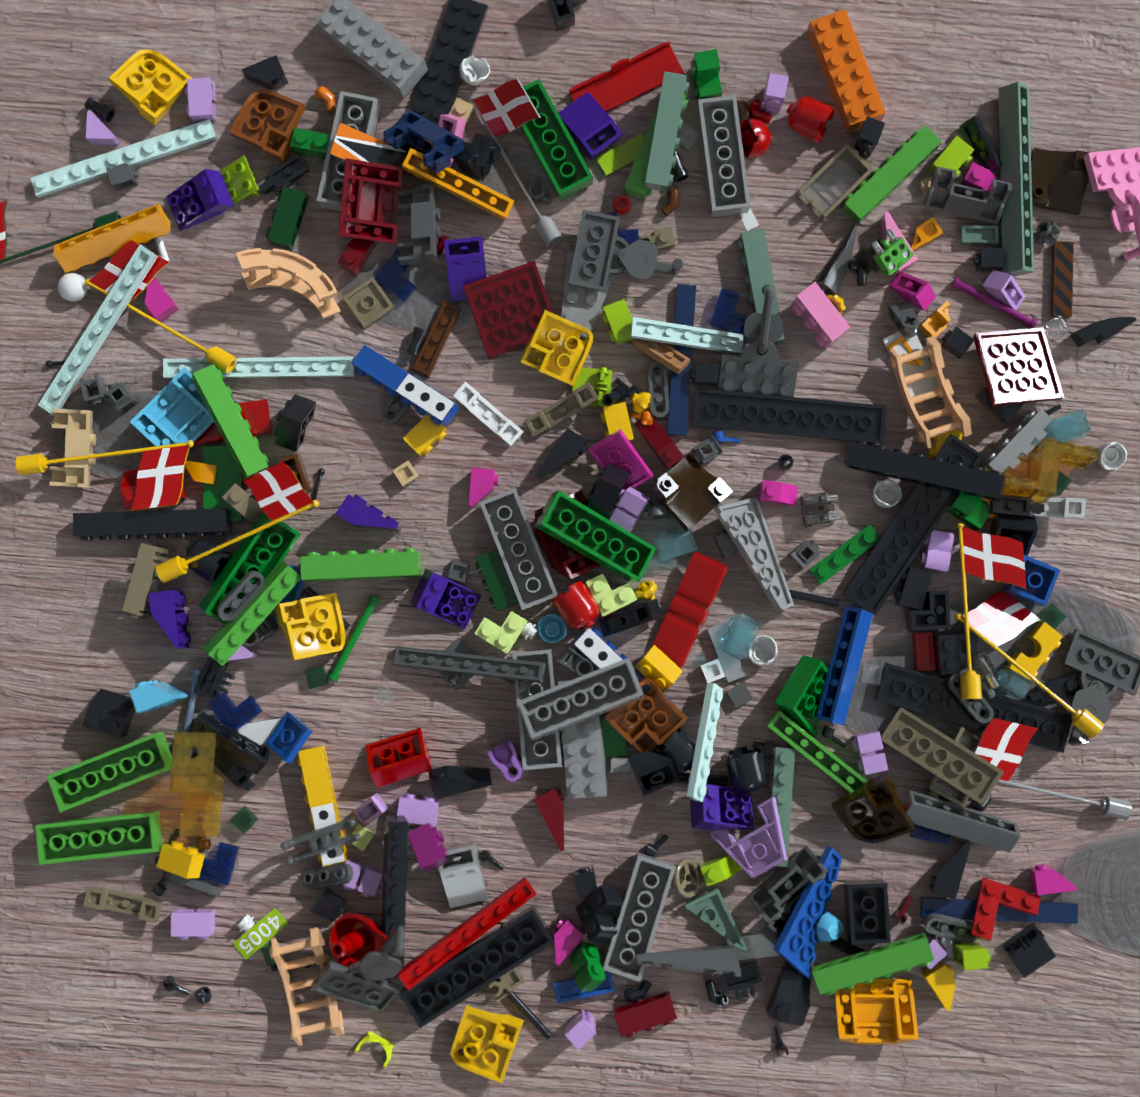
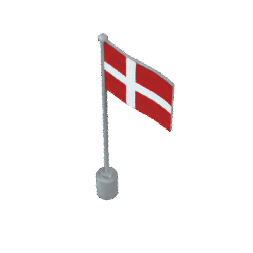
[469,79,562,247]
[974,718,1132,820]

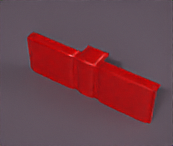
[569,41,684,112]
[193,399,272,447]
[650,551,728,669]

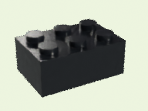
[843,879,891,945]

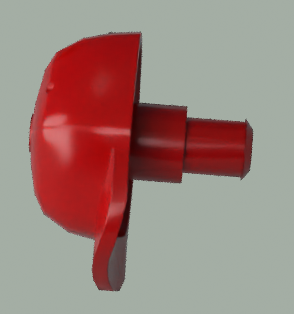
[329,913,388,967]

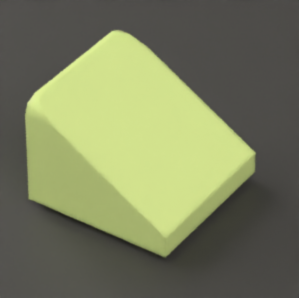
[352,823,375,852]

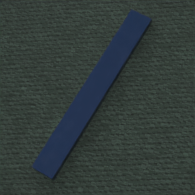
[667,284,696,436]
[920,897,1078,924]

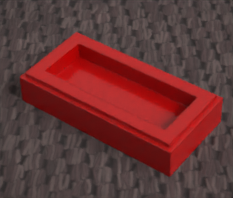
[912,632,936,671]

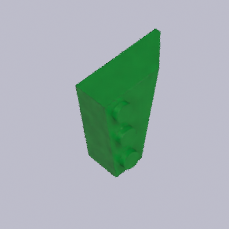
[775,655,828,738]

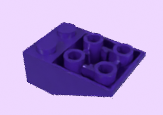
[558,92,623,161]
[166,169,234,231]
[444,236,487,302]
[335,494,401,531]
[409,569,481,629]
[148,590,191,649]
[690,784,754,830]

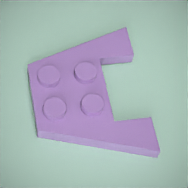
[710,797,787,878]

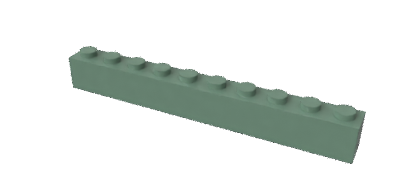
[998,82,1034,277]

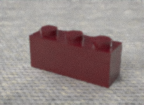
[613,991,677,1038]

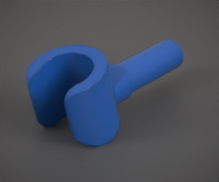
[713,431,740,444]

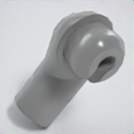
[934,935,955,958]

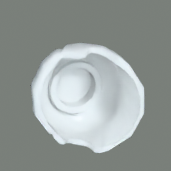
[459,56,490,85]
[58,273,88,302]
[1097,442,1127,471]
[872,479,902,508]
[747,635,777,666]

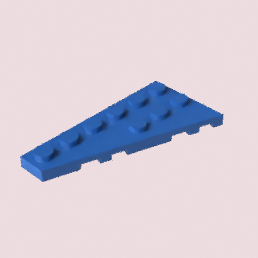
[773,846,842,979]

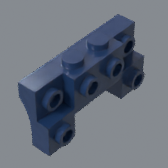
[383,110,464,173]

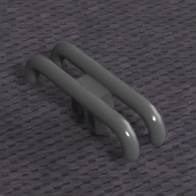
[280,818,361,865]

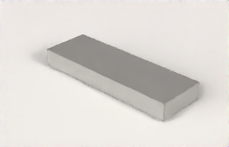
[707,622,746,683]

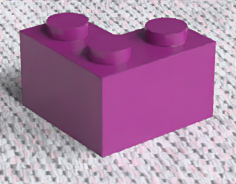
[408,823,448,872]

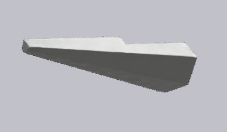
[635,944,741,977]

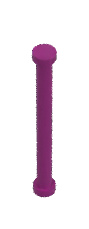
[951,277,1038,329]

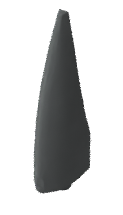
[816,222,857,295]

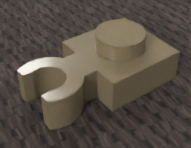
[641,226,676,250]
[489,967,525,997]

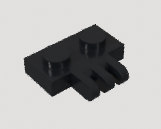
[194,656,235,699]
[720,960,762,1002]

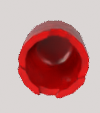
[786,96,835,143]
[551,581,599,630]

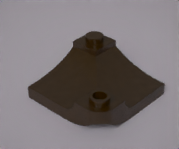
[1031,148,1089,215]
[655,454,733,532]
[831,773,914,843]

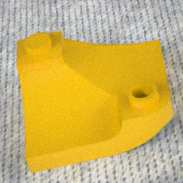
[109,50,192,126]
[519,309,593,386]
[275,593,345,661]
[451,1005,524,1083]

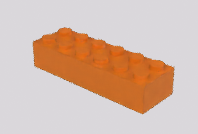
[807,9,886,133]

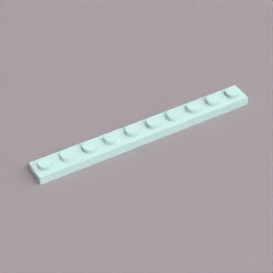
[31,119,217,198]
[38,245,158,416]
[163,356,355,379]

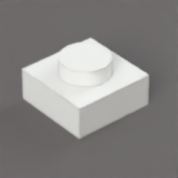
[700,659,726,683]

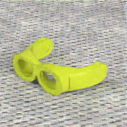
[354,1031,394,1068]

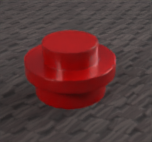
[613,196,631,215]

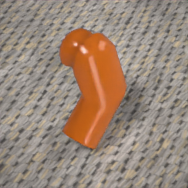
[315,87,335,113]

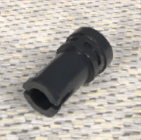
[85,97,115,123]
[672,152,689,182]
[406,327,429,356]
[602,386,627,406]

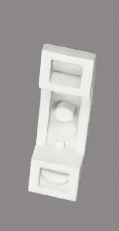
[453,381,524,446]
[1005,494,1086,519]

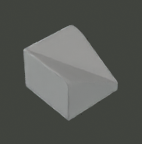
[610,757,630,773]

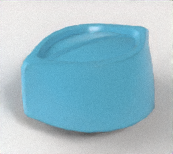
[538,614,567,643]
[816,912,844,942]

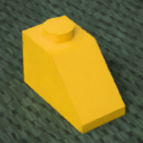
[921,961,956,1011]

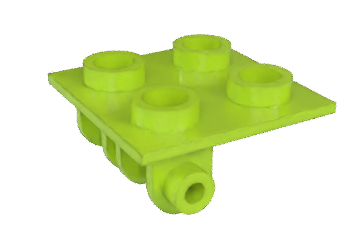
[220,155,260,205]
[572,367,613,407]

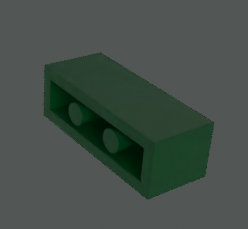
[266,186,309,251]
[475,549,519,611]

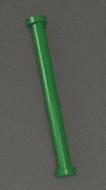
[327,595,380,682]

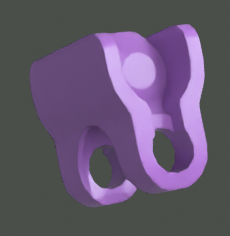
[488,738,523,782]

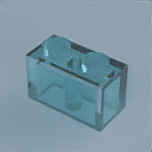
[1043,409,1092,447]
[653,527,697,562]
[720,613,761,660]
[994,669,1033,699]

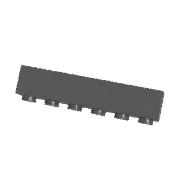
[901,790,1021,853]

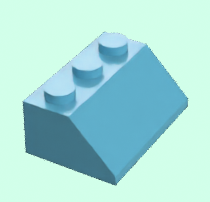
[129,680,189,713]

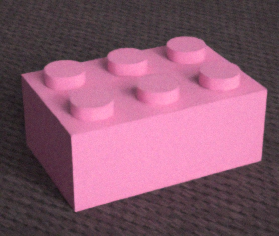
[791,282,851,349]

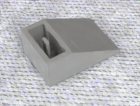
[438,842,488,908]

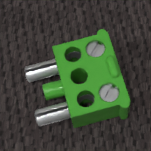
[871,228,914,275]

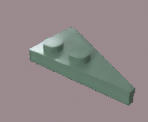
[684,887,749,952]

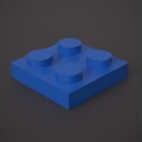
[265,711,313,764]

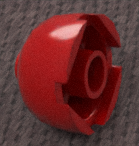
[740,119,772,158]

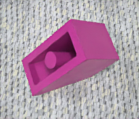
[960,163,997,190]
[889,272,936,311]
[144,277,179,322]
[469,468,499,508]
[758,480,798,506]
[1028,864,1077,895]
[554,917,585,966]

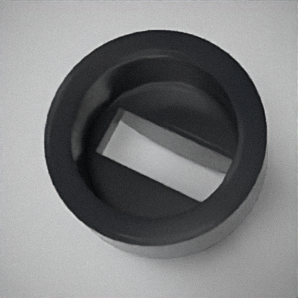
[778,454,794,471]
[195,987,212,1005]

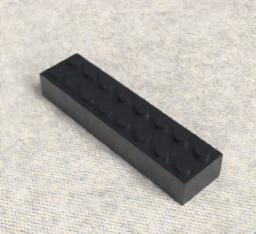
[399,904,554,1028]

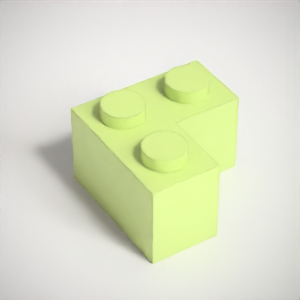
[585,574,637,617]
[474,611,528,654]

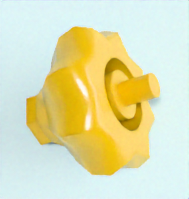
[827,295,846,314]
[630,391,651,413]
[635,580,657,601]

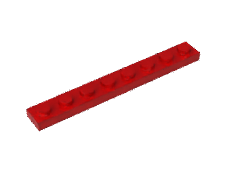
[397,877,537,990]

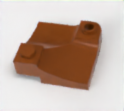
[229,89,306,163]
[604,678,688,752]

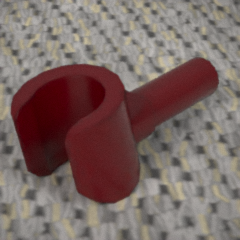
[894,896,912,924]

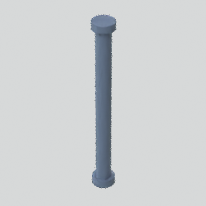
[175,669,203,763]

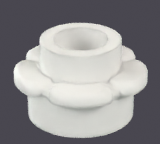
[521,622,538,640]
[236,914,254,932]

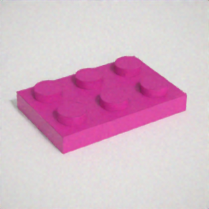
[588,429,653,490]

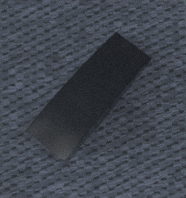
[1070,317,1137,348]

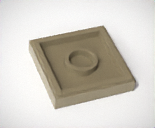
[342,277,395,330]

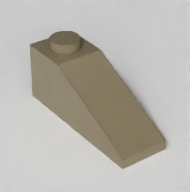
[222,483,263,525]

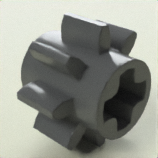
[1034,221,1061,245]

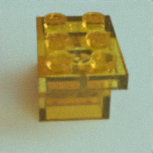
[1002,438,1100,504]
[170,732,224,837]

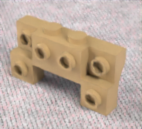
[49,409,96,488]

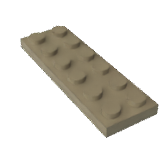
[881,707,1004,805]

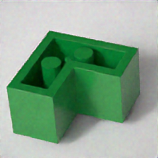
[689,49,723,100]
[946,493,989,530]

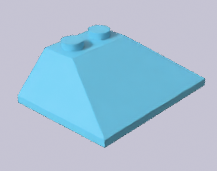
[130,367,214,446]

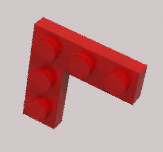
[970,878,1041,941]

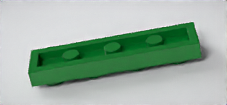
[809,524,880,585]

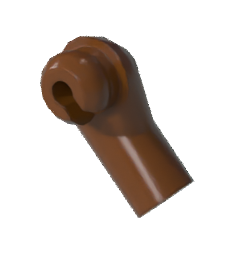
[737,100,751,124]
[661,187,680,216]
[194,823,211,851]

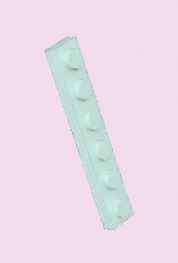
[630,317,743,355]
[687,683,723,802]

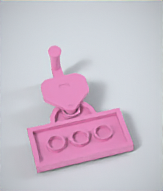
[1083,147,1140,261]

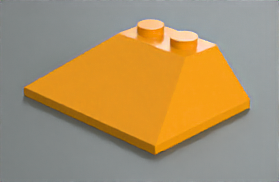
[834,979,919,1045]

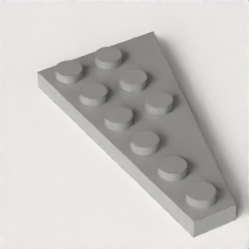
[561,251,616,340]
[713,497,794,611]

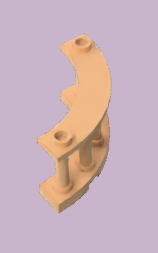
[236,248,341,319]
[888,336,972,448]
[269,927,344,1046]

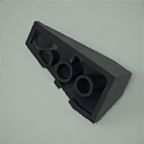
[199,712,270,775]
[766,960,812,1026]

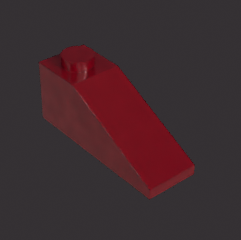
[337,238,377,277]
[634,415,684,470]
[534,787,565,852]

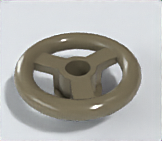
[673,858,701,898]

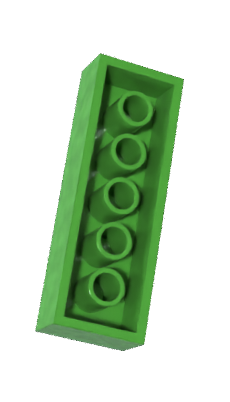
[300,548,422,581]
[47,731,176,813]
[35,810,163,865]

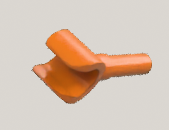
[628,411,653,426]

